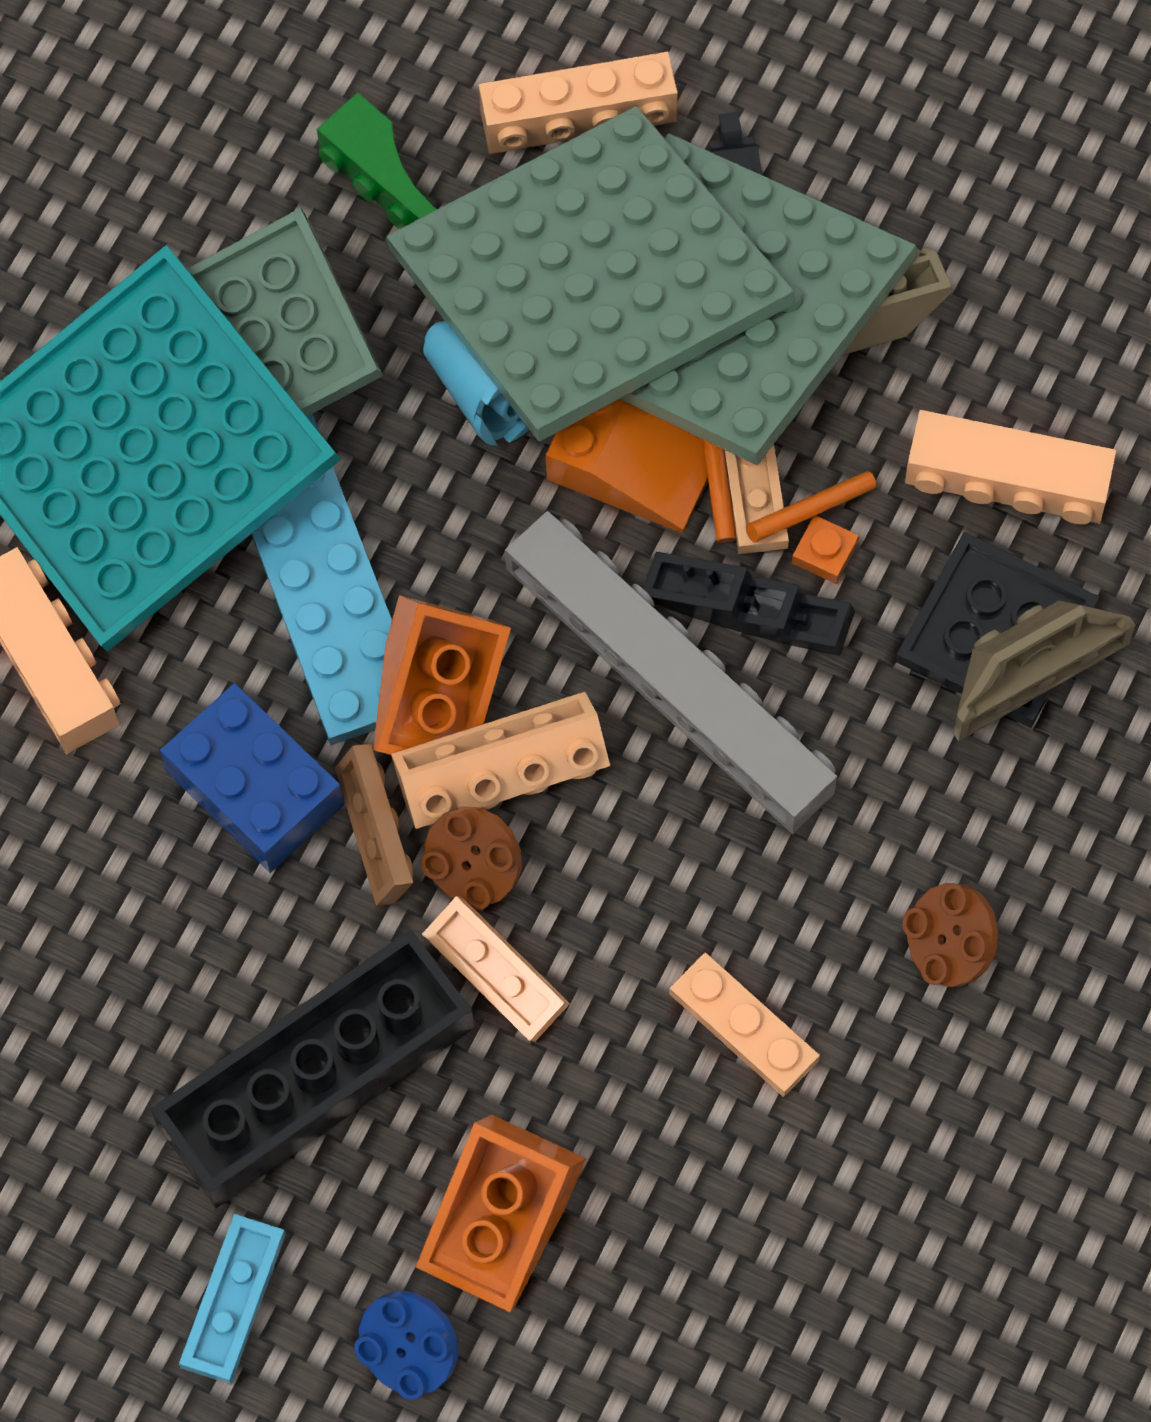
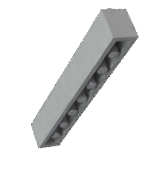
[505,511,837,835]

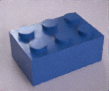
[159,683,344,873]

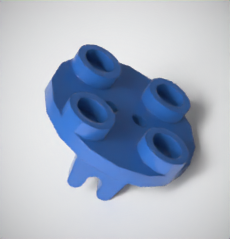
[354,1290,459,1400]

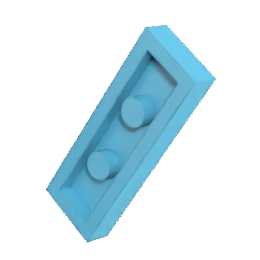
[179,1214,286,1385]

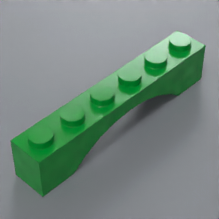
[317,92,437,229]

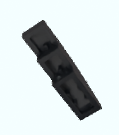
[643,552,855,656]

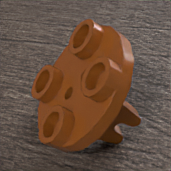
[421,806,522,910]
[902,883,998,987]

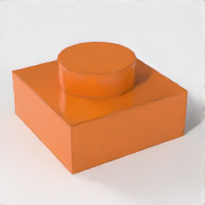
[792,516,859,584]

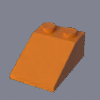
[546,399,708,534]
[373,595,511,755]
[416,1115,586,1312]

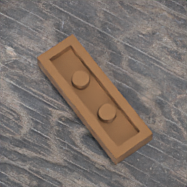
[335,744,413,906]

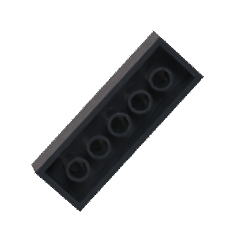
[150,929,474,1208]

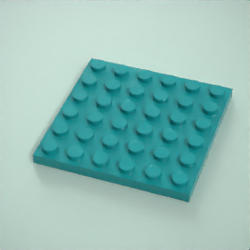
[0,245,341,652]

